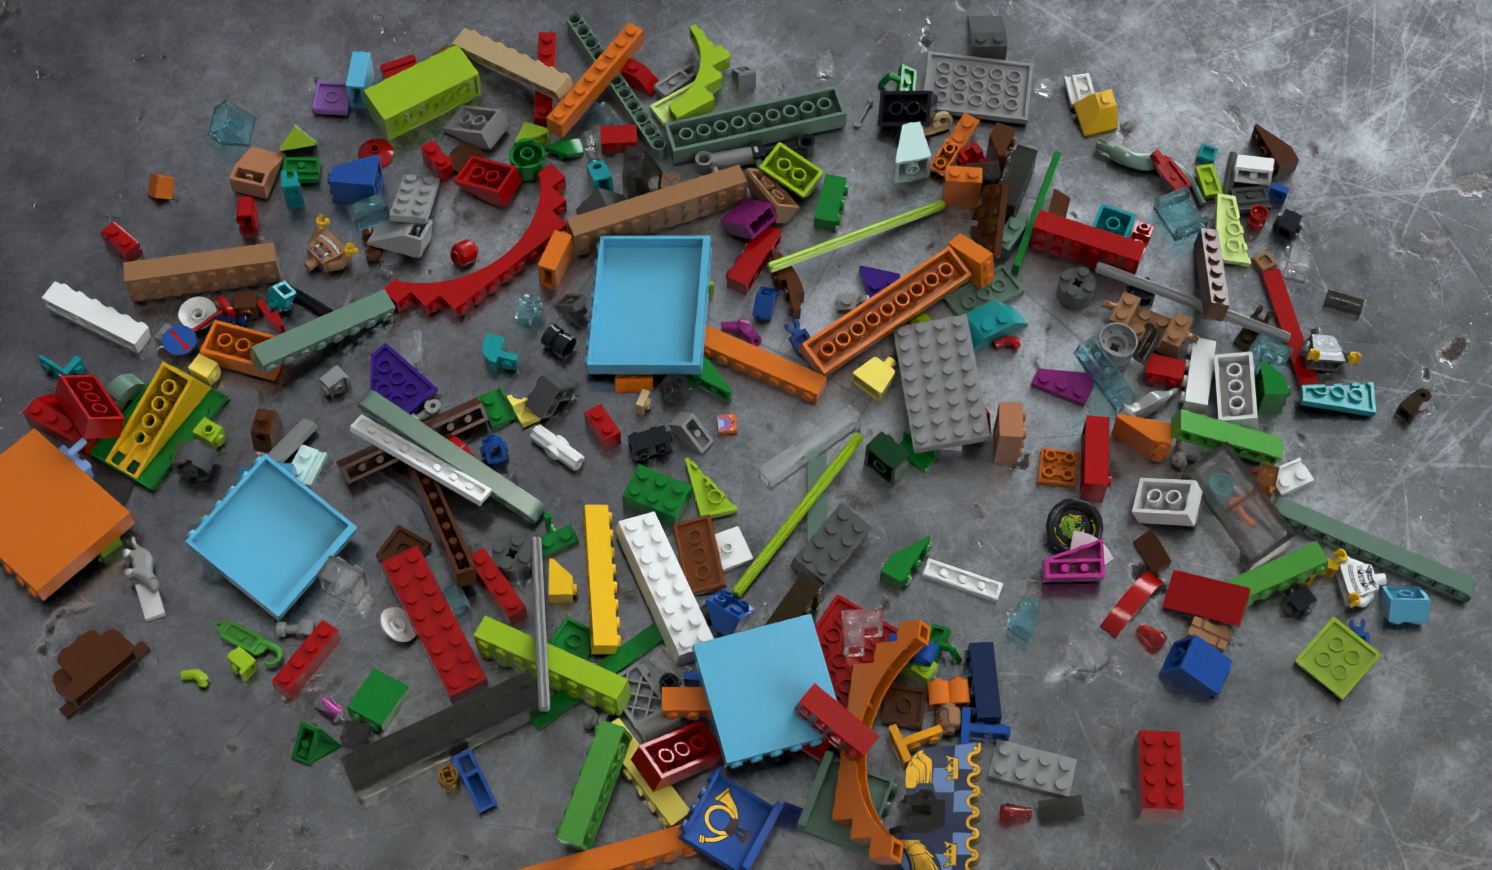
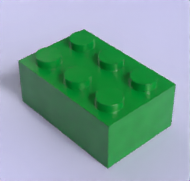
[622,464,692,526]

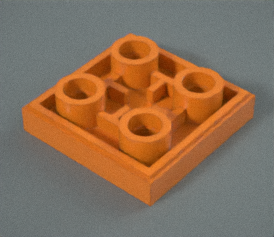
[1037,447,1079,489]

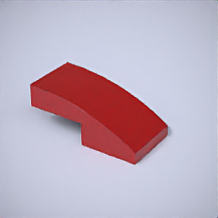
[256,299,286,334]

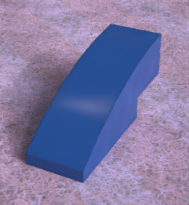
[451,748,497,813]

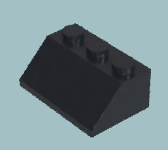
[878,91,938,127]

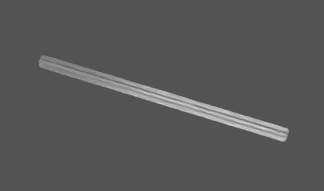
[1095,262,1291,343]
[531,536,550,712]

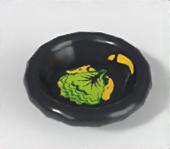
[1046,498,1103,553]

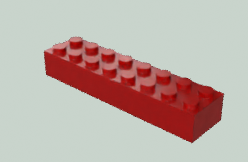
[381,545,488,704]

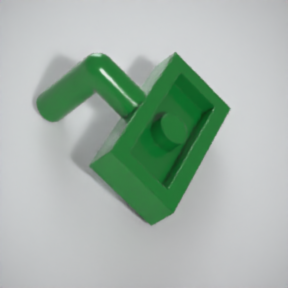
[878,64,917,91]
[540,511,579,558]
[929,623,962,663]

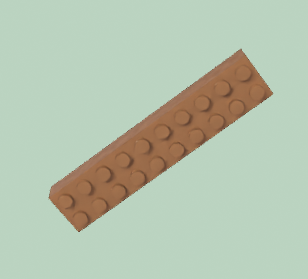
[567,165,747,256]

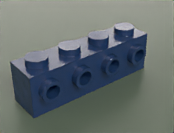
[964,642,1002,725]

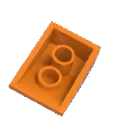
[1111,414,1173,462]

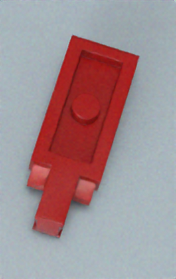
[1150,149,1192,196]

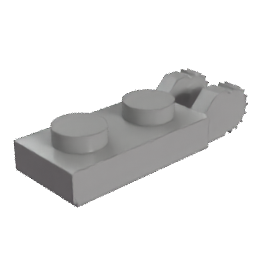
[653,63,699,98]

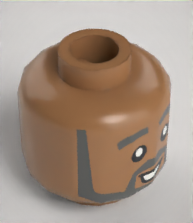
[935,703,962,735]

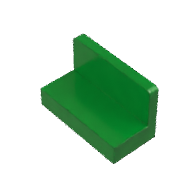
[899,429,937,473]

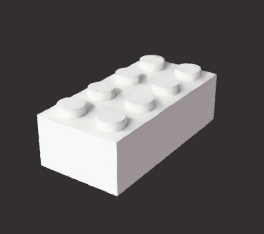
[1214,352,1259,429]

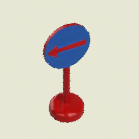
[162,296,236,356]

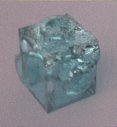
[515,294,543,326]

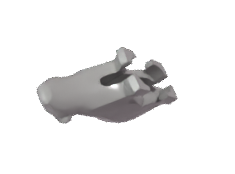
[1119,388,1178,418]
[123,537,160,594]

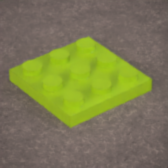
[1295,616,1382,701]

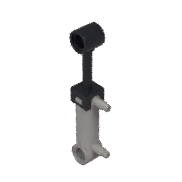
[695,134,815,176]

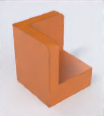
[147,173,175,200]

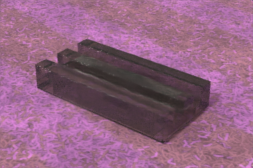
[1323,289,1364,318]

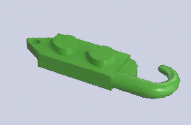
[214,620,283,667]

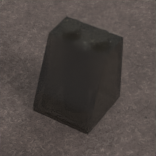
[622,146,663,200]

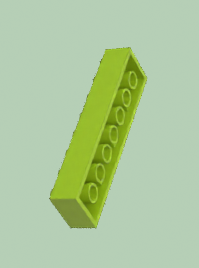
[473,616,631,716]

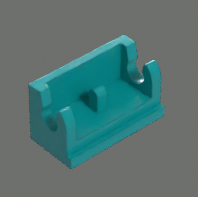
[281,170,305,208]

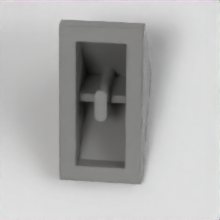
[731,65,756,92]

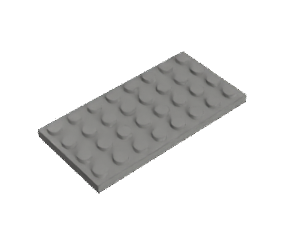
[893,314,991,454]

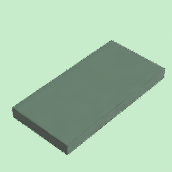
[942,264,1025,316]

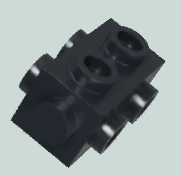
[628,425,673,461]

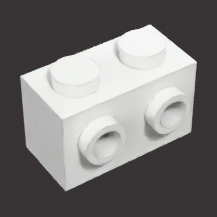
[1234,155,1274,186]

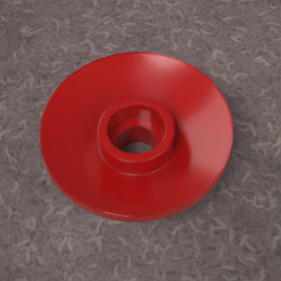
[358,138,394,168]

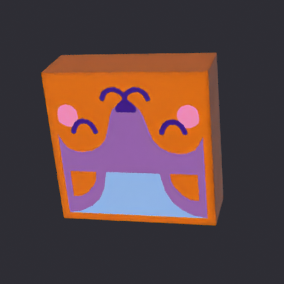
[716,414,737,435]

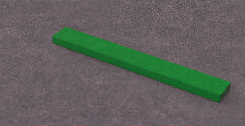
[1011,151,1061,276]
[526,622,664,731]

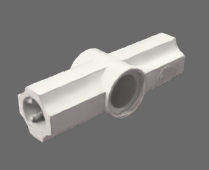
[530,425,584,471]

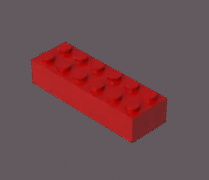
[1029,210,1145,275]

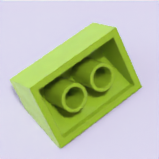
[759,142,824,199]

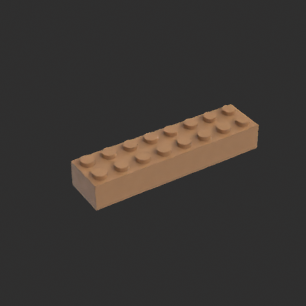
[123,242,281,301]

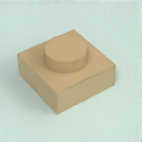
[636,389,652,416]

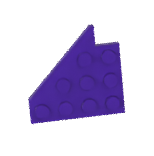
[369,343,438,423]

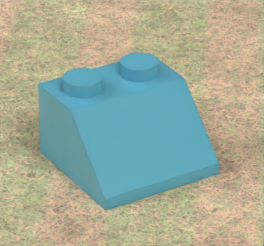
[1381,586,1431,625]

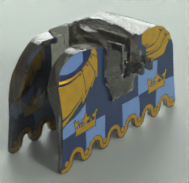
[889,742,982,870]

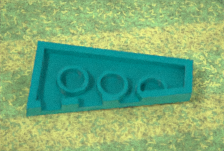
[1299,382,1376,417]

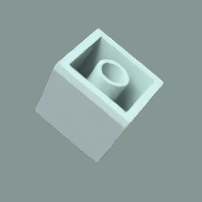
[893,122,932,184]

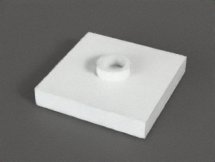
[715,526,753,572]

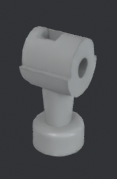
[411,399,442,422]
[276,619,315,640]

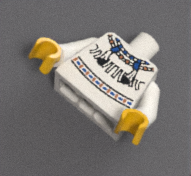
[1333,549,1387,608]

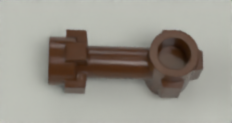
[362,228,381,261]

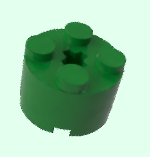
[509,138,546,181]

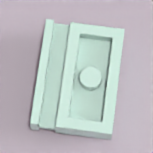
[292,445,328,488]

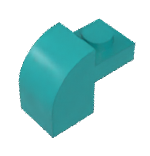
[482,334,519,372]

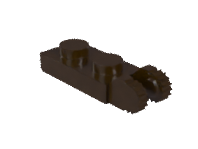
[1233,304,1274,352]

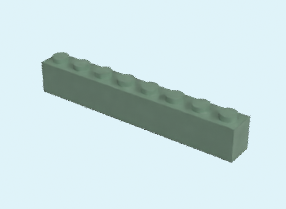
[249,289,396,374]

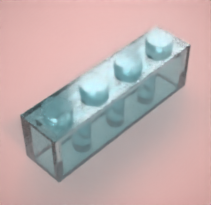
[1073,336,1138,413]

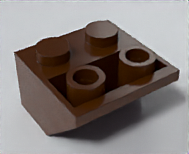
[986,122,1018,177]

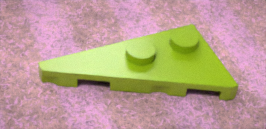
[685,458,738,518]

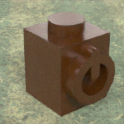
[230,291,259,321]

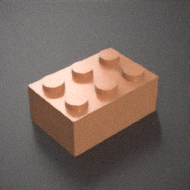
[993,402,1026,464]

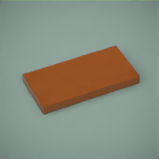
[673,514,727,596]

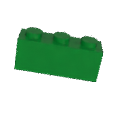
[814,174,849,232]

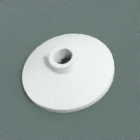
[178,297,217,329]
[380,607,416,642]

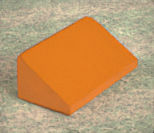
[615,374,653,393]

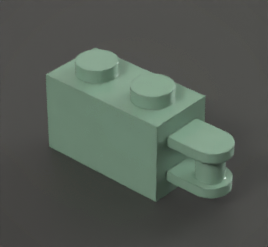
[1000,212,1028,262]

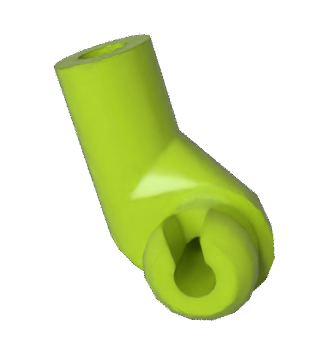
[181,669,209,687]

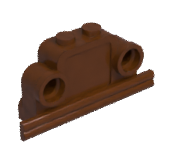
[52,629,150,718]

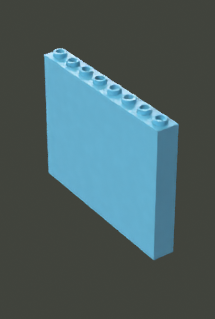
[584,236,713,375]

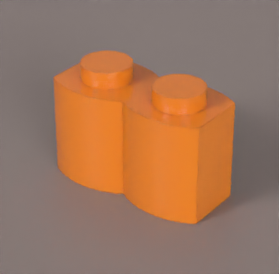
[927,677,970,711]

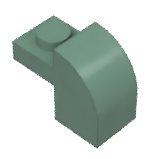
[106,373,145,413]

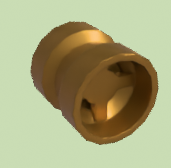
[437,765,460,792]

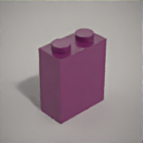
[720,198,778,239]

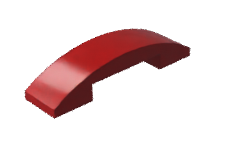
[1100,571,1163,638]

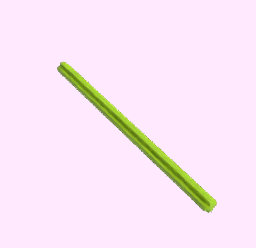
[768,199,945,272]
[732,433,864,597]

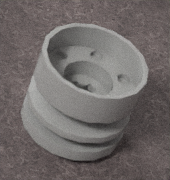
[1092,322,1138,372]

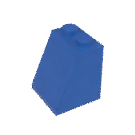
[327,155,383,206]
[1159,634,1233,698]

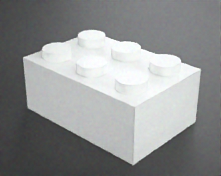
[1132,478,1202,526]

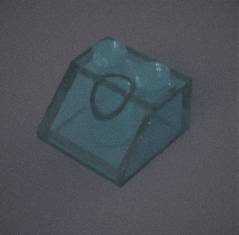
[207,99,256,147]
[1248,332,1294,376]

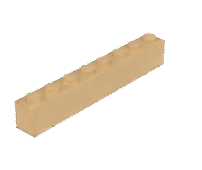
[452,28,574,102]

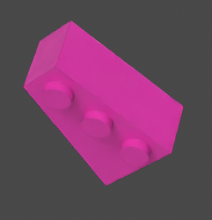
[1042,538,1105,582]

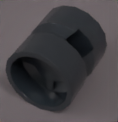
[541,324,577,359]

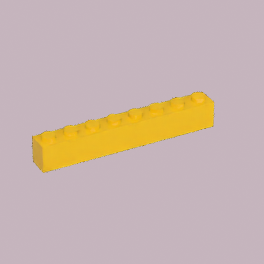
[582,505,621,654]

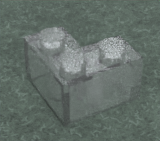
[841,608,884,657]

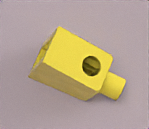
[851,357,896,402]

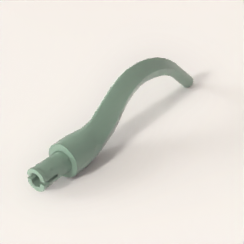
[1095,137,1207,207]

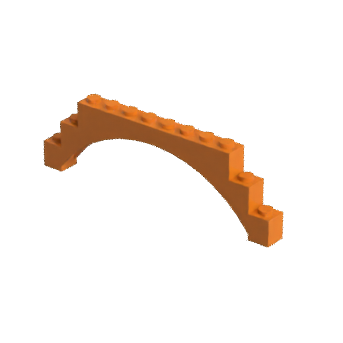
[832,619,931,865]

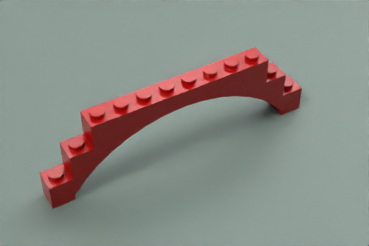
[382,164,568,319]

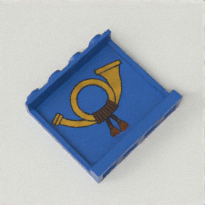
[678,766,784,870]

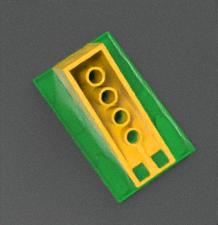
[89,362,230,490]

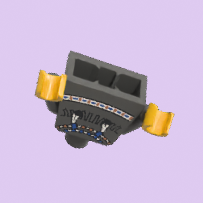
[1299,328,1361,371]

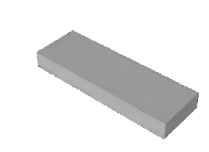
[267,418,318,463]

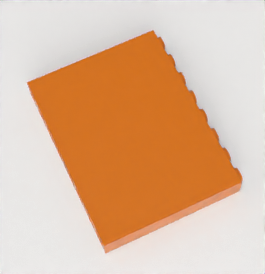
[0,428,136,601]

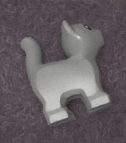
[1171,439,1203,472]

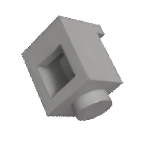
[319,365,351,398]

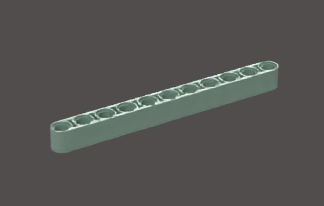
[566,12,667,160]
[358,390,546,524]
[1268,496,1477,602]

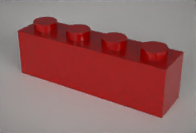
[726,225,782,295]
[470,547,528,627]
[271,619,341,701]

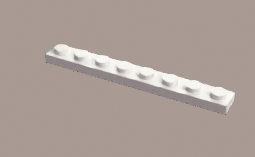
[350,414,492,506]

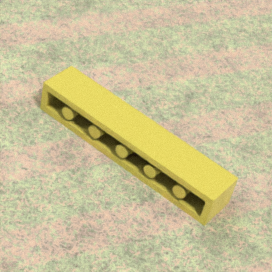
[611,718,691,829]

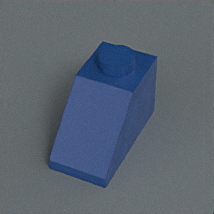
[752,286,779,320]

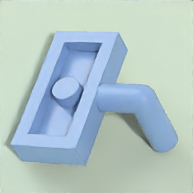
[59,438,94,478]

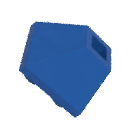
[705,590,755,636]

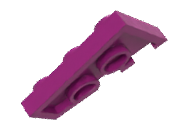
[1031,368,1098,407]

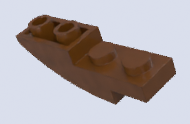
[768,249,804,319]

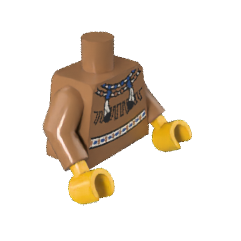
[303,214,358,273]

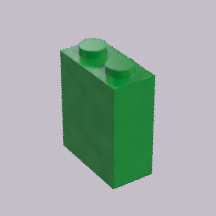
[347,668,410,733]

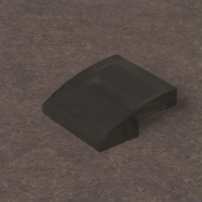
[1132,324,1164,365]

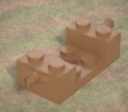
[1102,291,1200,359]

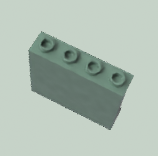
[797,750,898,856]

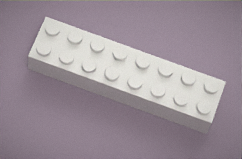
[615,511,714,666]

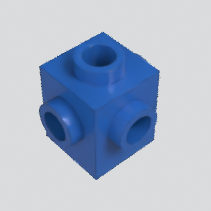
[479,435,508,464]

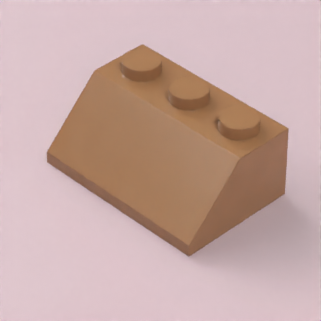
[745,168,800,223]

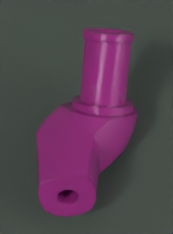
[721,318,762,347]

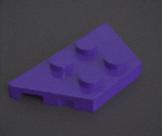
[859,266,901,298]

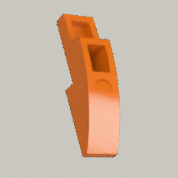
[930,113,980,176]

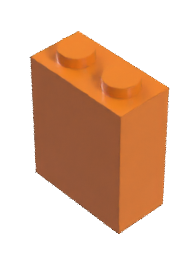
[942,166,982,208]
[538,230,574,290]
[948,233,994,289]

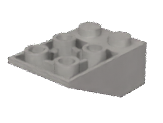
[367,220,433,258]

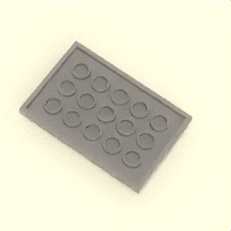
[924,51,1033,124]

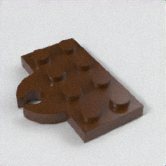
[970,183,1009,258]

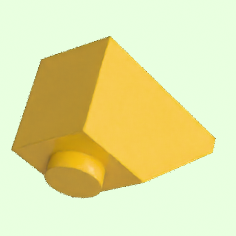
[549,559,577,603]

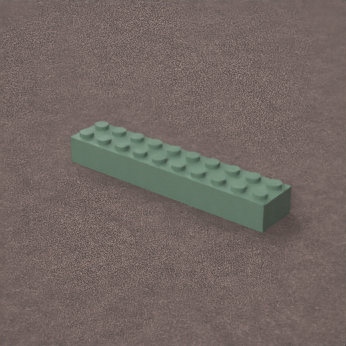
[664,86,847,164]

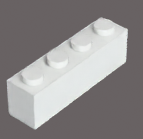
[1179,338,1216,414]

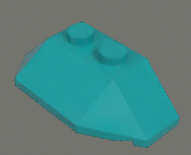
[966,299,1028,353]

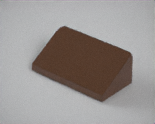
[1048,189,1070,218]
[1133,530,1171,574]

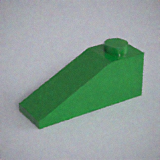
[681,356,732,403]

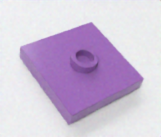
[311,81,350,116]

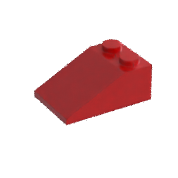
[453,155,522,207]

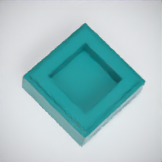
[1196,143,1219,164]

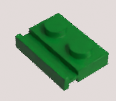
[283,157,321,183]
[476,387,518,431]

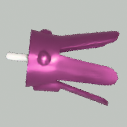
[314,694,345,723]

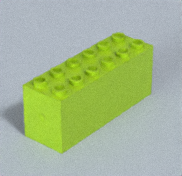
[364,44,482,141]

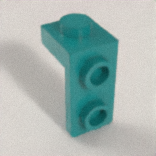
[38,354,86,379]

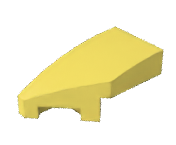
[506,395,540,428]

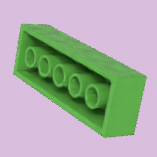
[556,720,633,852]

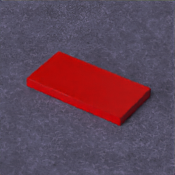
[1162,570,1251,627]

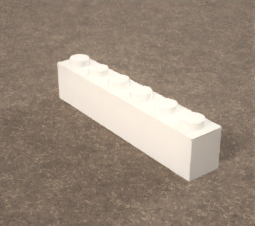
[42,281,151,354]

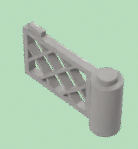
[618,663,682,743]

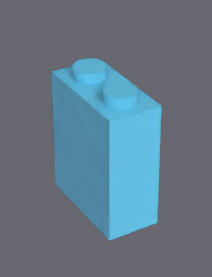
[346,51,375,108]

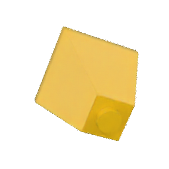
[1073,89,1118,137]

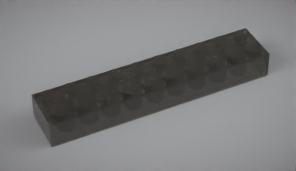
[340,670,548,801]

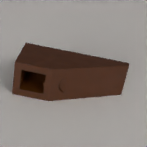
[1251,124,1299,176]

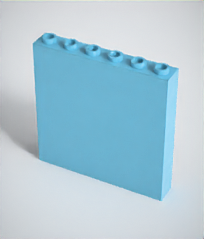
[185,453,358,621]
[692,614,837,768]

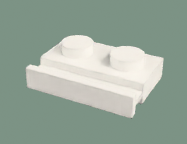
[1063,73,1095,108]
[1266,458,1314,497]

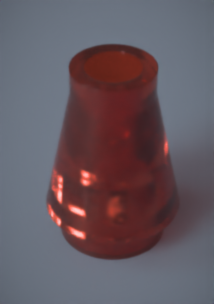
[1136,623,1167,650]
[1000,803,1032,824]

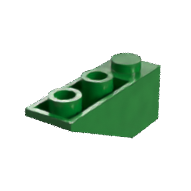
[880,536,932,590]

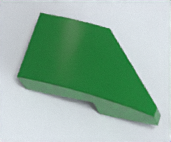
[545,138,584,161]

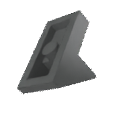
[554,294,589,322]

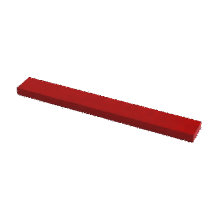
[1261,269,1319,389]

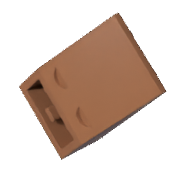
[229,146,286,199]

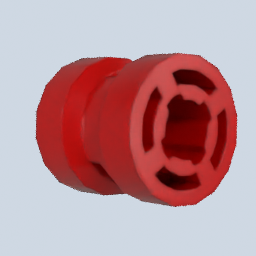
[1247,205,1268,230]

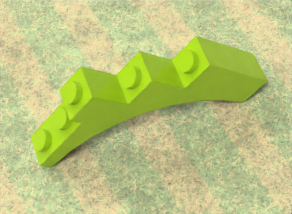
[668,24,731,121]

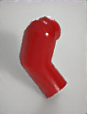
[992,336,1021,350]

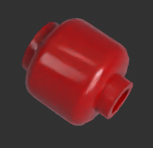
[450,239,478,267]

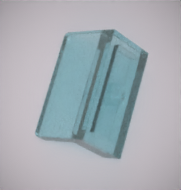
[591,100,626,126]

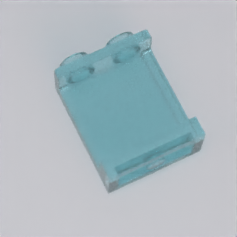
[1153,186,1209,241]

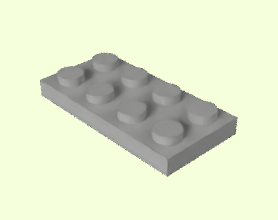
[389,174,440,224]
[988,739,1077,800]

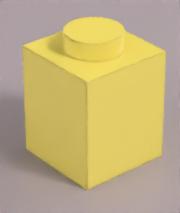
[188,353,221,387]

